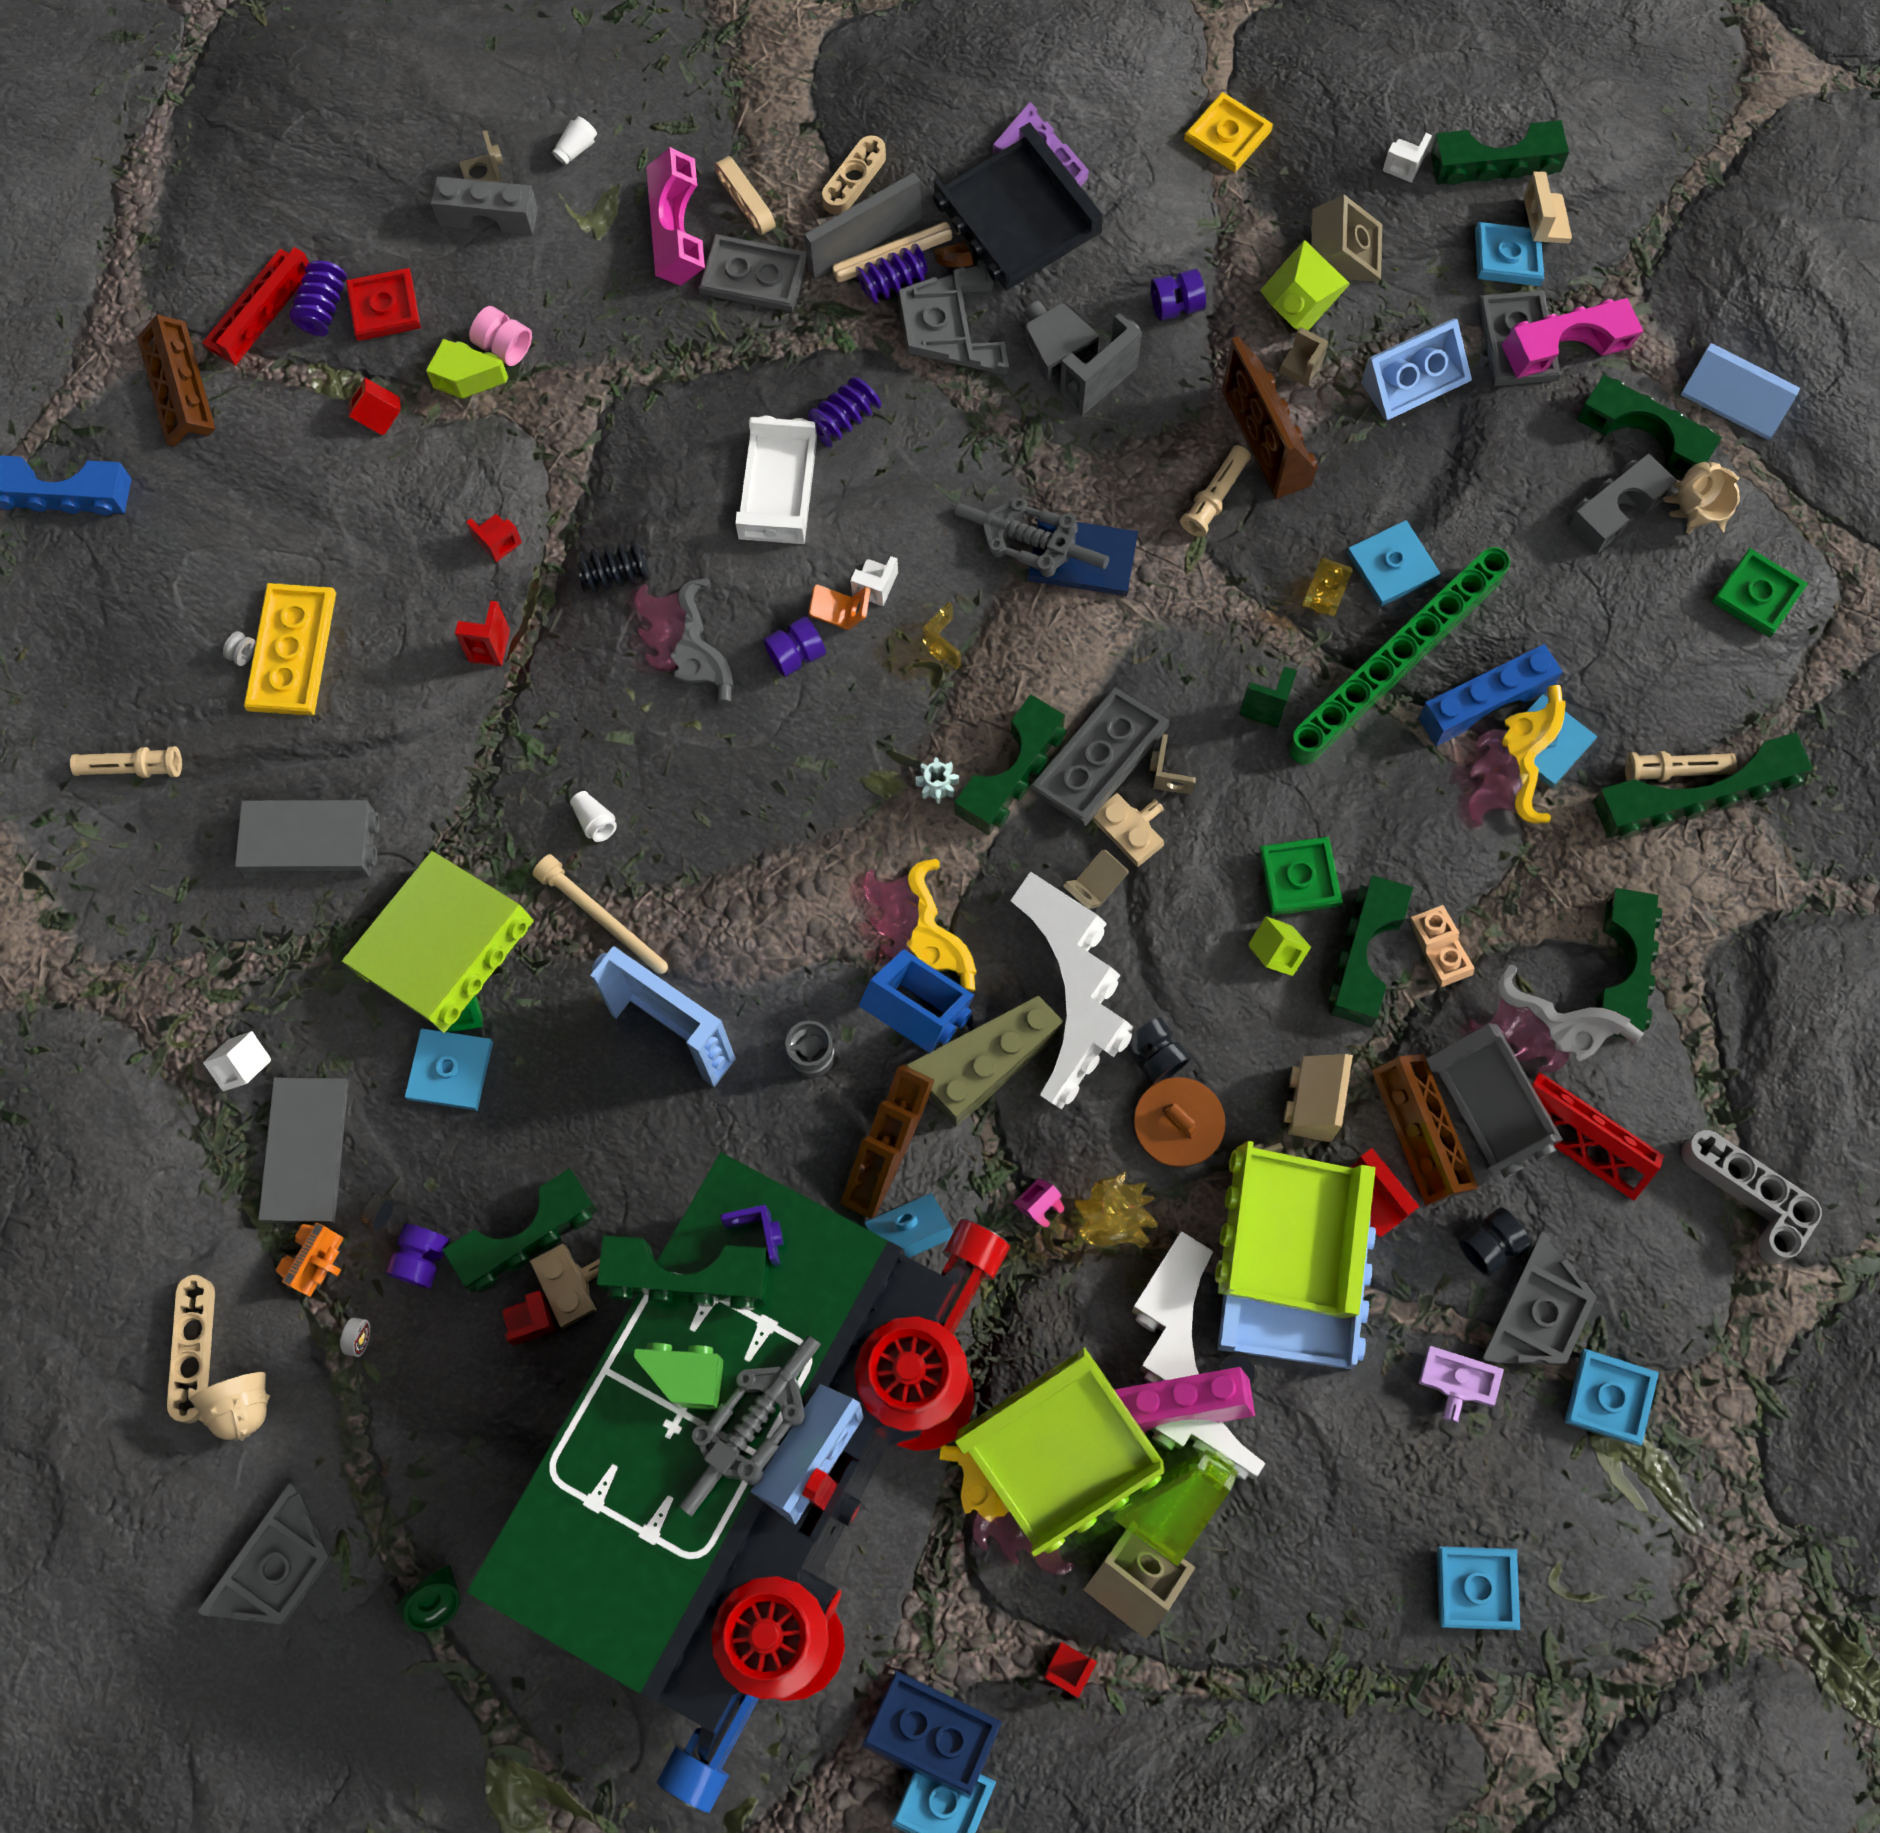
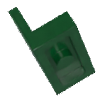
[1239,666,1298,728]

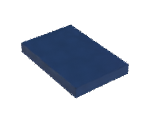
[1028,519,1138,596]
[862,1670,1002,1799]

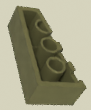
[907,996,1064,1127]

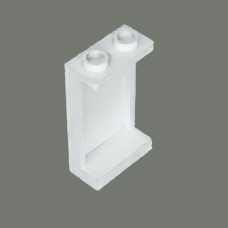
[735,416,817,544]

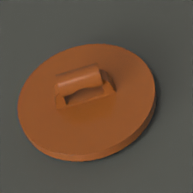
[1134,1077,1225,1168]

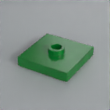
[1712,548,1808,638]
[1259,836,1343,916]

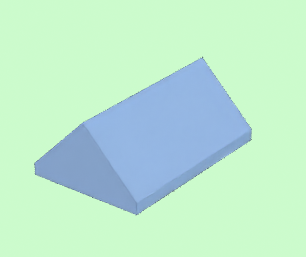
[1361,318,1472,420]
[1681,343,1800,441]
[750,1384,864,1525]

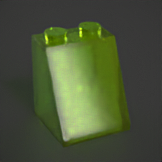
[1113,1449,1239,1566]

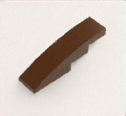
[840,1065,935,1220]

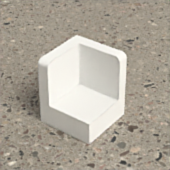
[1383,133,1432,183]
[850,556,898,606]
[203,1031,271,1092]

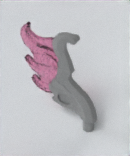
[1470,965,1644,1073]

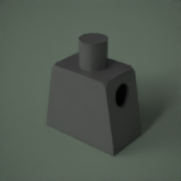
[1024,301,1099,384]

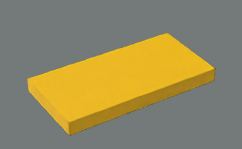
[244,583,336,716]

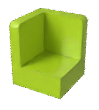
[1249,916,1311,976]

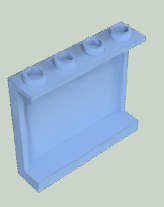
[590,946,736,1087]
[1217,1216,1376,1369]

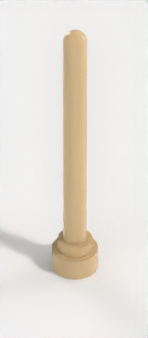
[532,854,668,974]

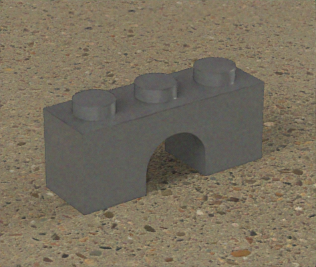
[431,176,538,236]
[1569,453,1677,554]

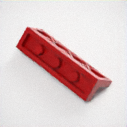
[202,247,309,366]
[1531,1072,1665,1201]

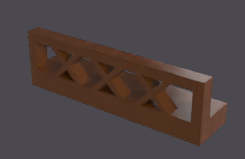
[137,314,215,446]
[1372,1054,1479,1206]

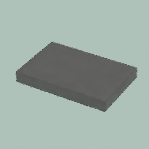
[699,234,808,313]
[1478,290,1561,386]

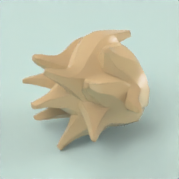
[1663,462,1740,534]

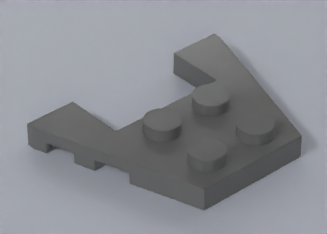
[898,260,1009,375]

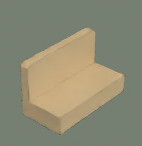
[1523,171,1572,244]

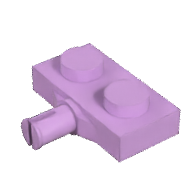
[1418,1346,1504,1423]

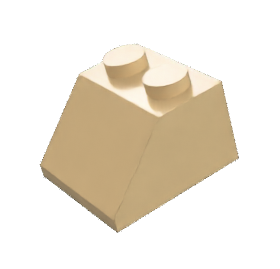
[1283,1054,1353,1143]

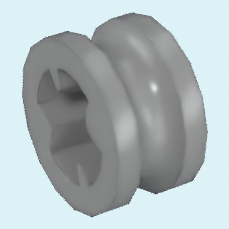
[223,631,256,666]

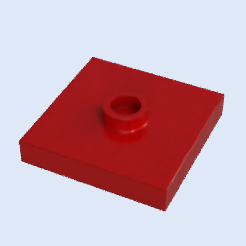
[346,268,421,341]

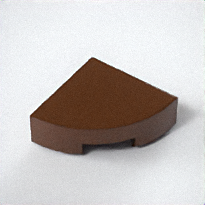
[934,242,973,267]

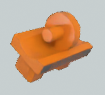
[276,1222,344,1297]

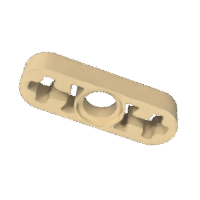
[822,136,886,215]
[714,156,776,235]

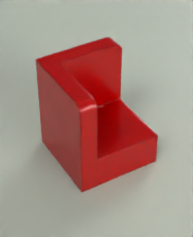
[348,377,401,435]
[466,514,522,563]
[502,1291,556,1346]
[1043,1642,1097,1698]

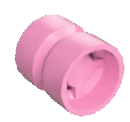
[469,306,532,366]

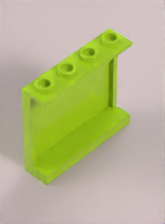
[342,851,534,1033]
[1215,1141,1376,1319]
[955,1347,1164,1557]

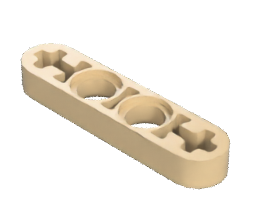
[167,1275,215,1424]

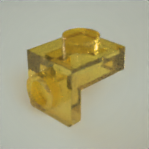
[1302,558,1352,617]

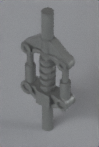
[955,497,1109,577]
[679,1335,821,1517]

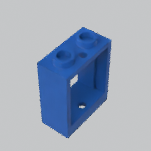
[859,949,974,1053]

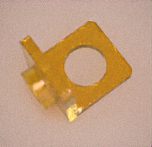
[923,602,961,669]

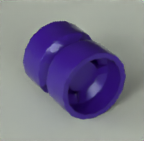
[1150,268,1206,321]
[763,616,826,678]
[385,1223,450,1289]

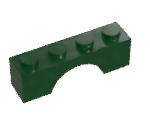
[1430,120,1569,185]
[1577,374,1723,478]
[954,694,1067,836]
[1327,875,1413,1027]
[1595,888,1662,1038]
[442,1168,598,1292]
[597,1235,770,1310]

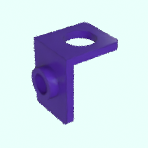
[720,1204,784,1266]

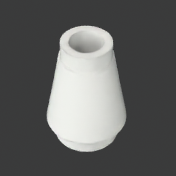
[552,116,597,165]
[570,791,617,842]

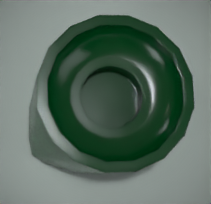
[395,1566,460,1632]

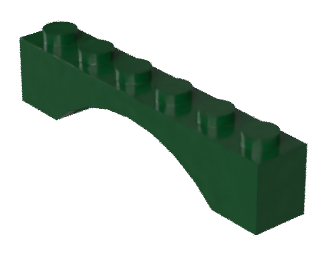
[1592,732,1814,839]

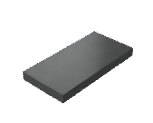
[805,173,921,280]
[1030,687,1170,826]
[259,1078,349,1224]

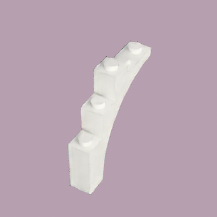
[1011,872,1134,1109]
[1132,1231,1265,1480]

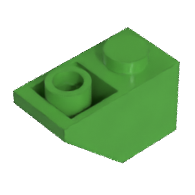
[634,1343,723,1410]

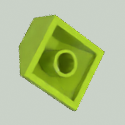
[1260,240,1350,331]

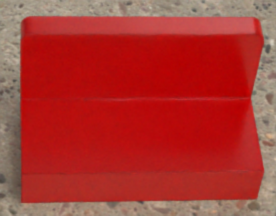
[455,601,510,666]
[1349,1148,1419,1238]

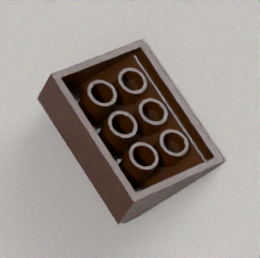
[1221,336,1318,499]

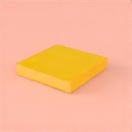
[1184,92,1273,173]

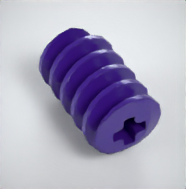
[855,243,928,305]
[289,260,347,337]
[808,377,882,448]

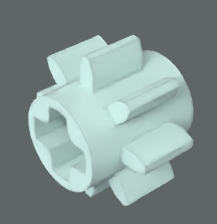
[916,757,959,804]

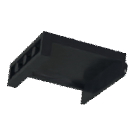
[932,122,1103,291]

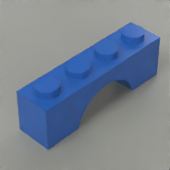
[0,455,132,516]
[1418,644,1563,747]

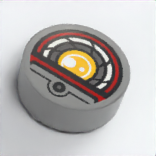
[340,1317,370,1357]

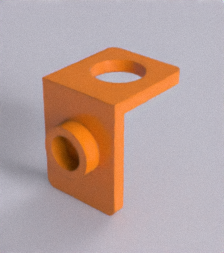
[808,585,870,630]

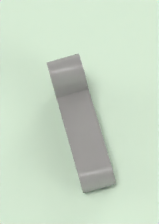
[1681,1130,1822,1264]

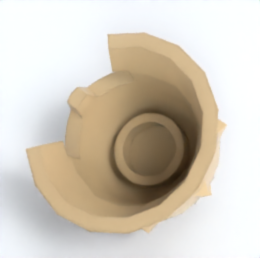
[190,1372,270,1441]

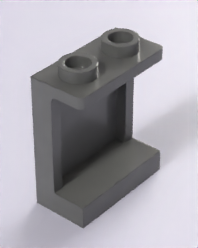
[1059,313,1142,416]

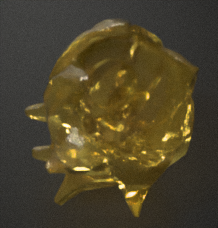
[1074,1171,1158,1248]

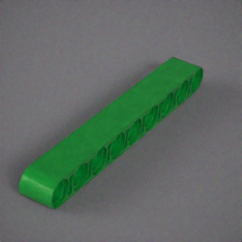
[1289,547,1510,765]

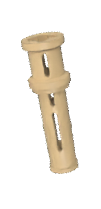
[1180,445,1251,537]
[70,746,182,778]
[1625,751,1737,782]

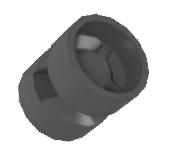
[785,1020,835,1079]

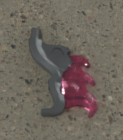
[635,578,734,705]

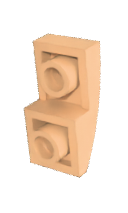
[1410,905,1475,987]

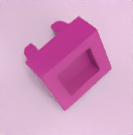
[1013,1178,1064,1227]

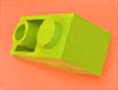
[426,339,508,399]

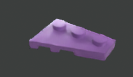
[993,102,1089,186]

